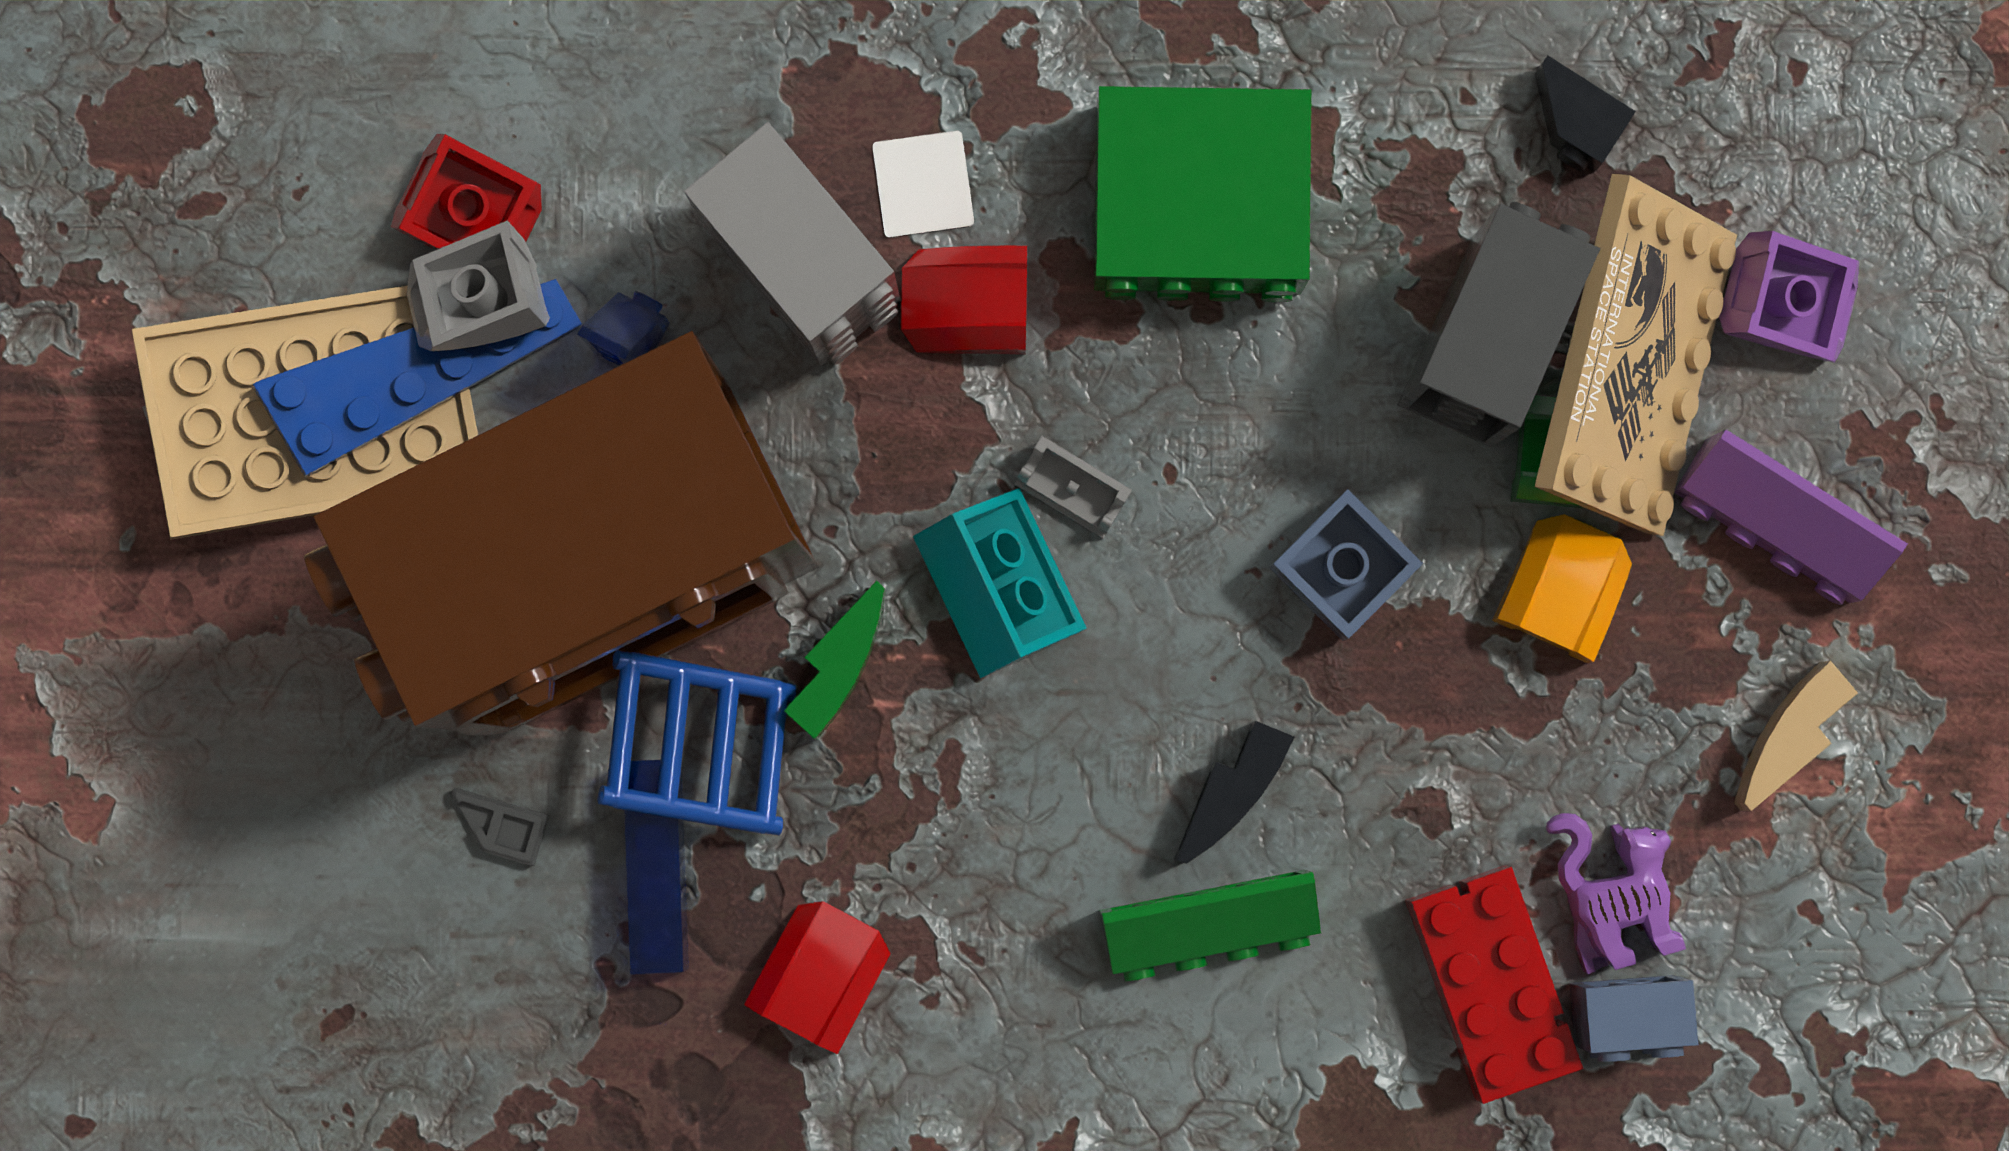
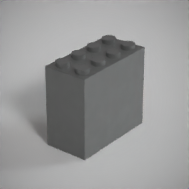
[1397,202,1601,448]

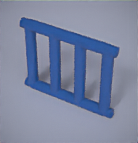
[597,650,796,836]

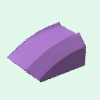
[1719,231,1859,363]

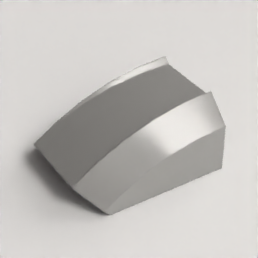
[407,220,550,351]

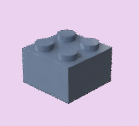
[1269,489,1423,641]
[1569,975,1699,1062]

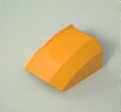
[1492,514,1632,663]

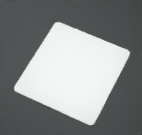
[873,131,974,237]

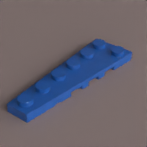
[253,279,582,478]

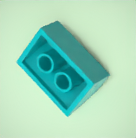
[913,488,1087,678]

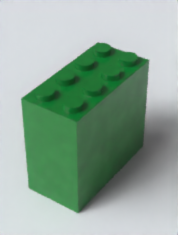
[1094,86,1312,302]

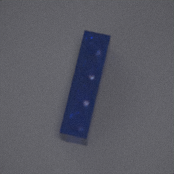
[624,760,689,974]

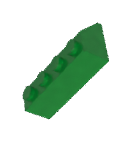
[1099,870,1321,982]

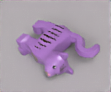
[1546,813,1686,974]

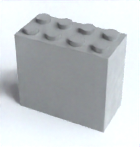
[684,122,901,366]

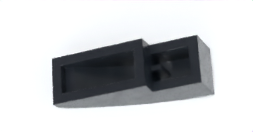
[1174,721,1295,864]

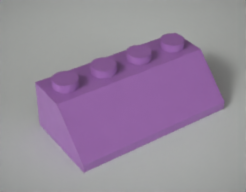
[1674,430,1908,605]

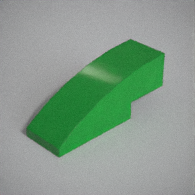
[784,580,886,740]

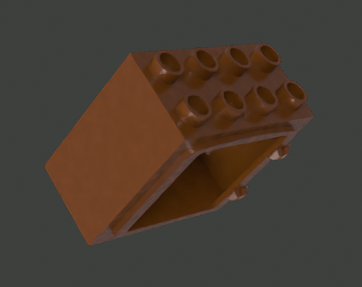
[304,331,819,736]

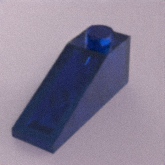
[577,291,670,366]

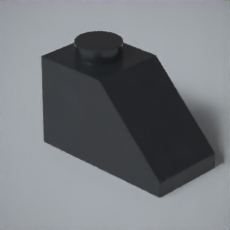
[1535,55,1636,172]

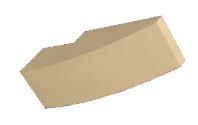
[1734,661,1858,811]

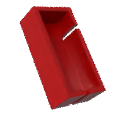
[1405,865,1584,1104]

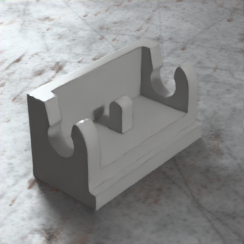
[1014,436,1132,539]

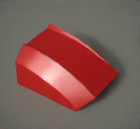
[391,134,542,250]
[901,245,1027,355]
[744,901,891,1054]

